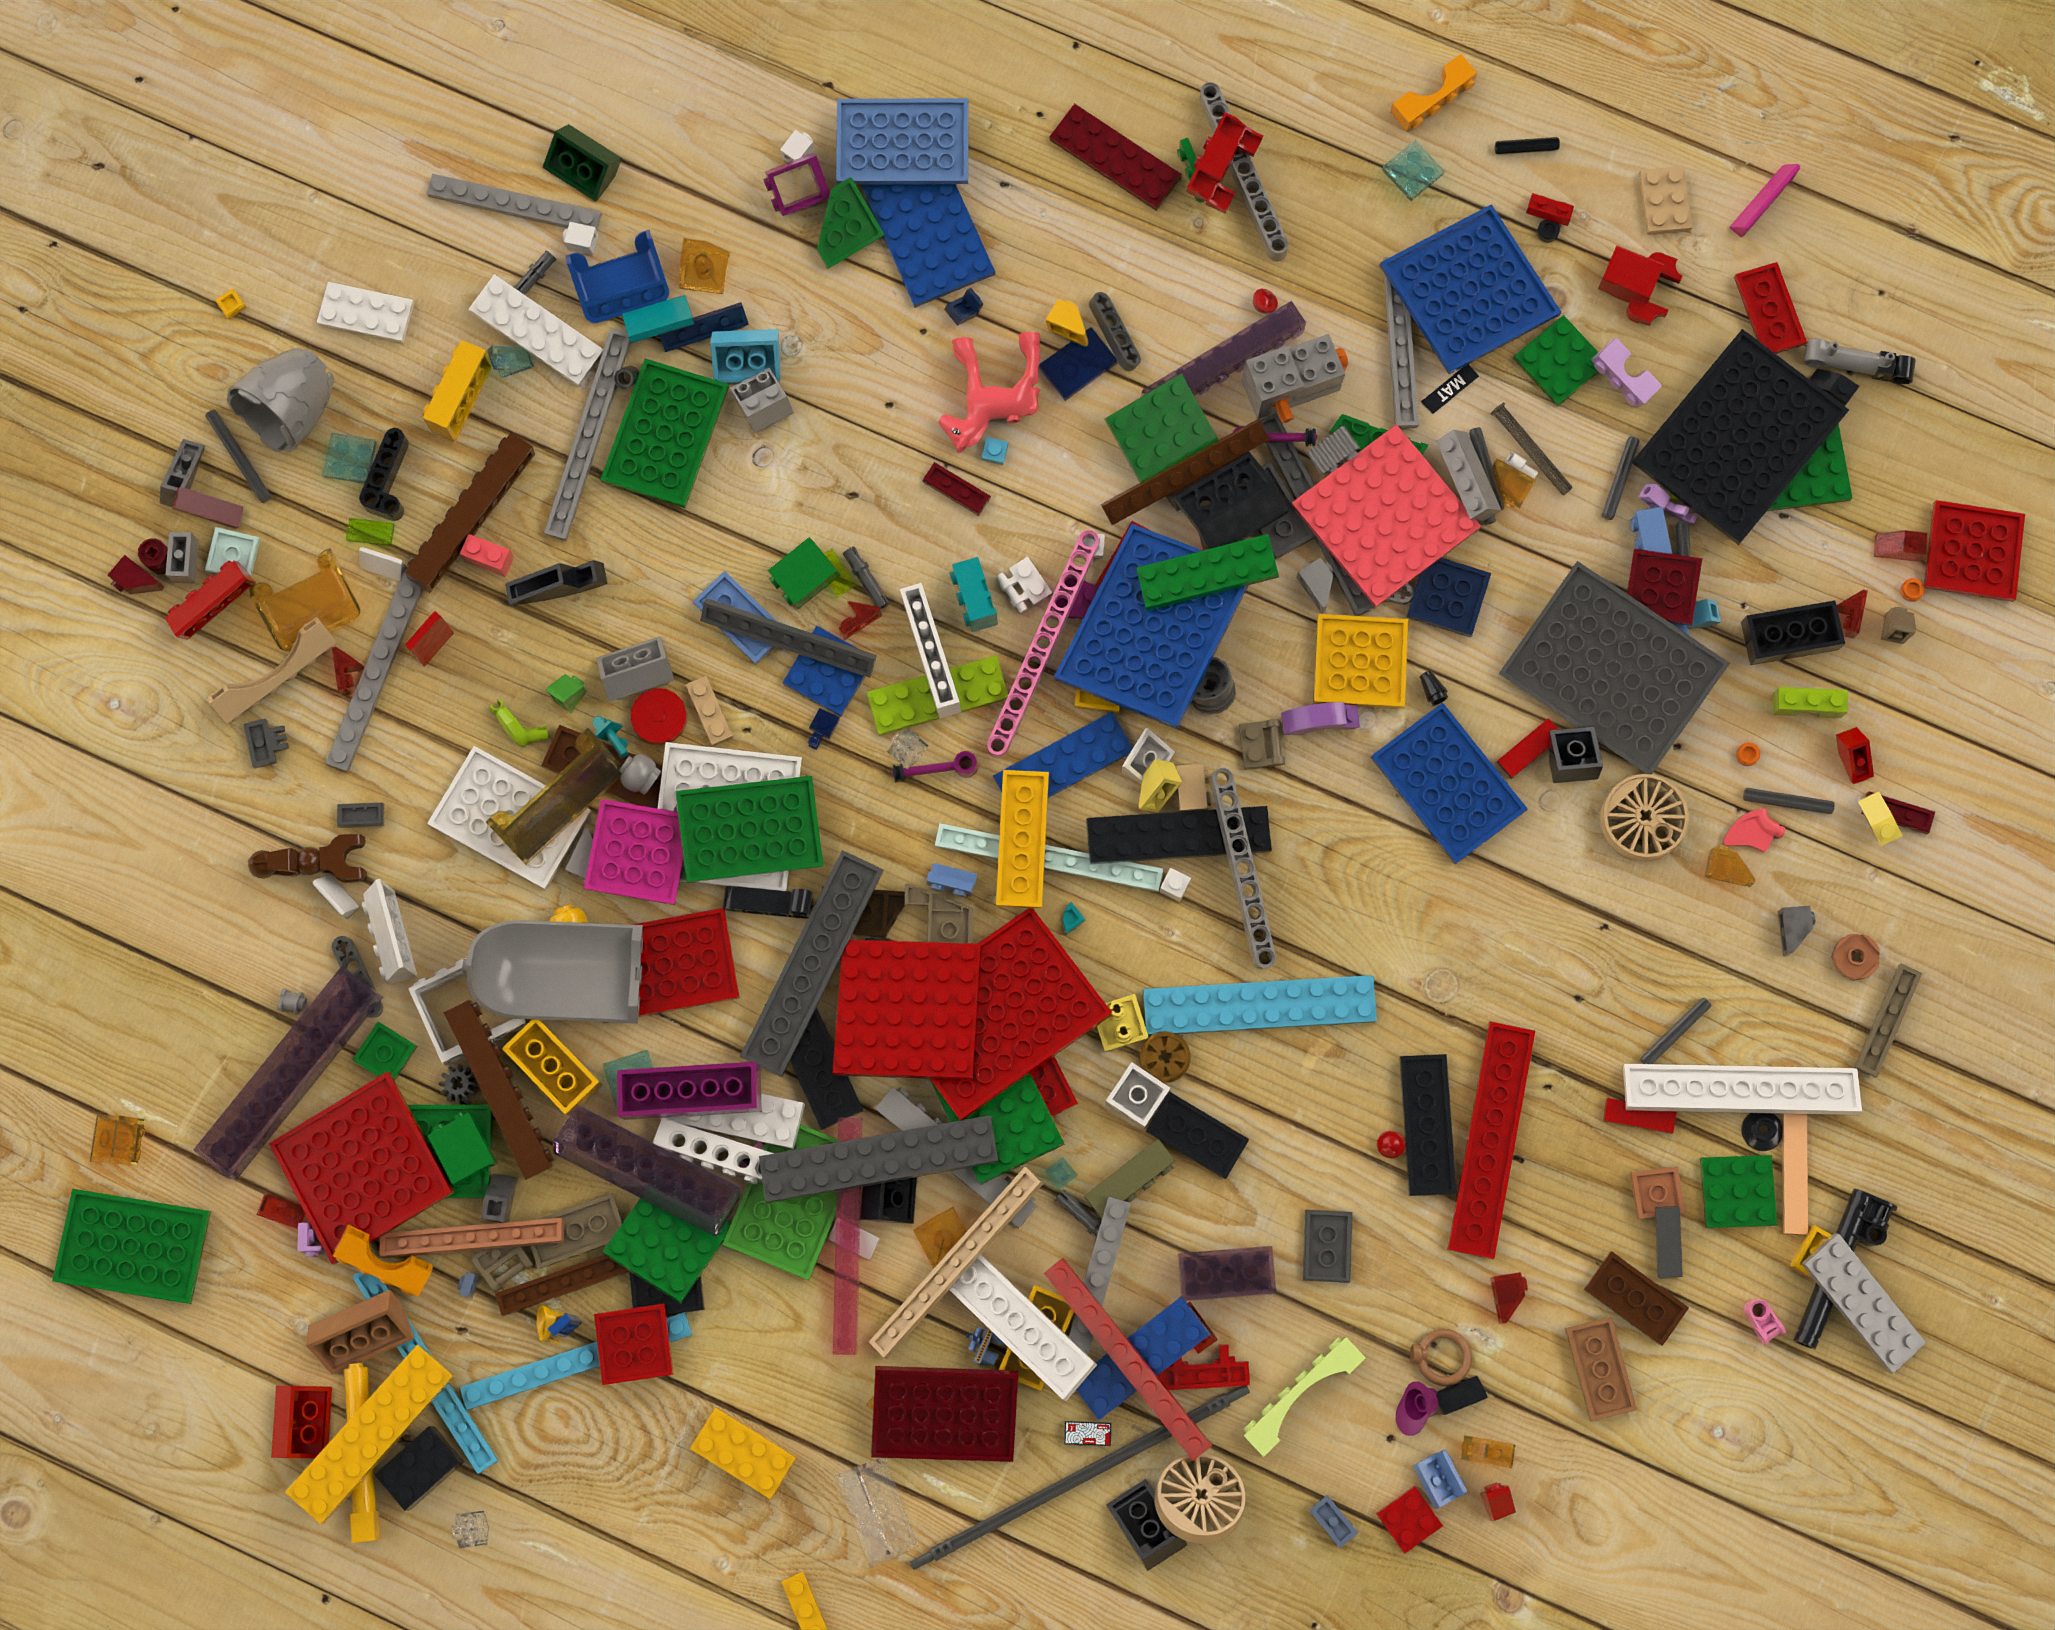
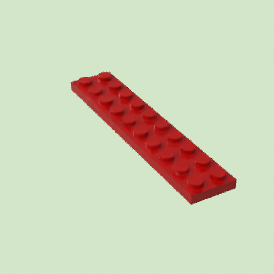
[1447,1021,1535,1260]

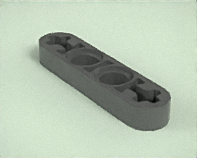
[1089,292,1141,371]
[332,936,383,1018]

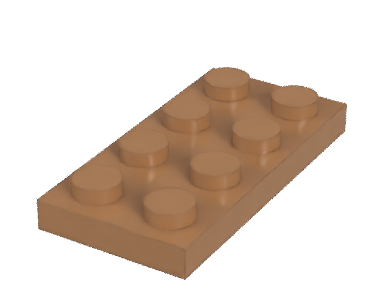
[1565,1317,1637,1421]

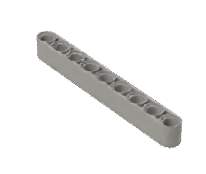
[1200,82,1288,261]
[1210,768,1276,969]

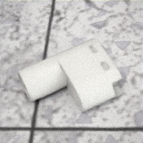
[1503,451,1538,484]

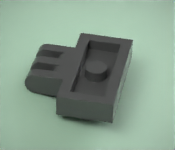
[244,718,289,769]

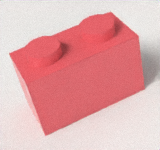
[460,534,514,577]

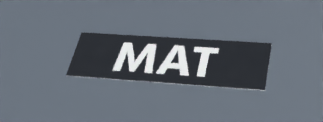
[1421,364,1479,414]

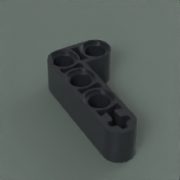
[359,428,409,521]
[723,886,814,919]

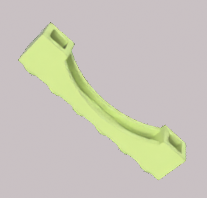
[1243,1337,1366,1457]

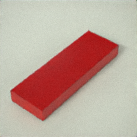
[1497,718,1559,779]
[1603,1098,1677,1134]

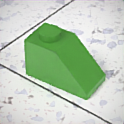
[546,674,587,713]

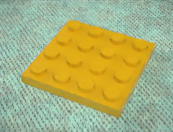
[1313,614,1408,709]

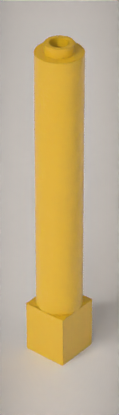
[344,1363,380,1543]

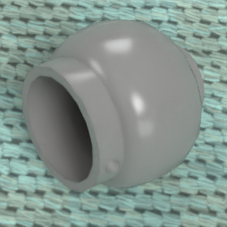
[619,754,661,795]

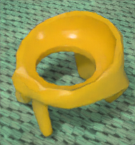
[536,1305,565,1345]

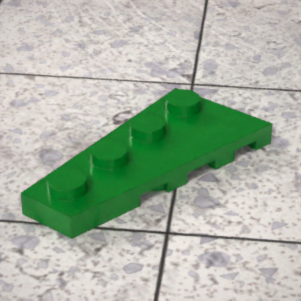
[1329,414,1428,455]

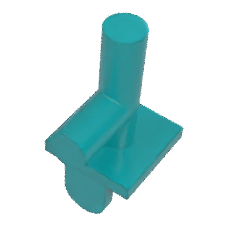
[593,716,628,758]

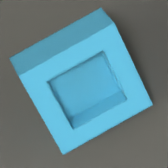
[982,437,1008,465]

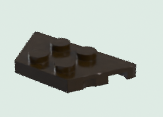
[822,886,905,937]

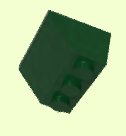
[542,124,622,202]

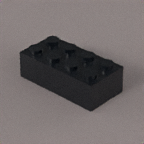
[1741,600,1845,665]

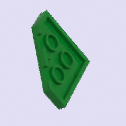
[816,177,884,269]

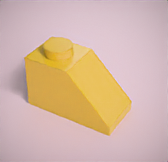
[1045,299,1089,347]

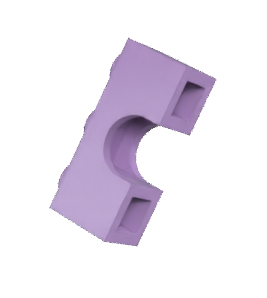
[1591,338,1662,408]

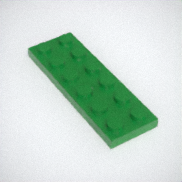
[1136,534,1279,611]

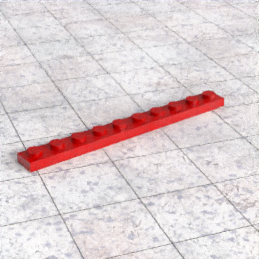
[1044,1258,1212,1461]

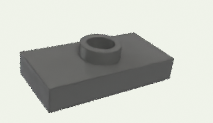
[337,803,384,828]

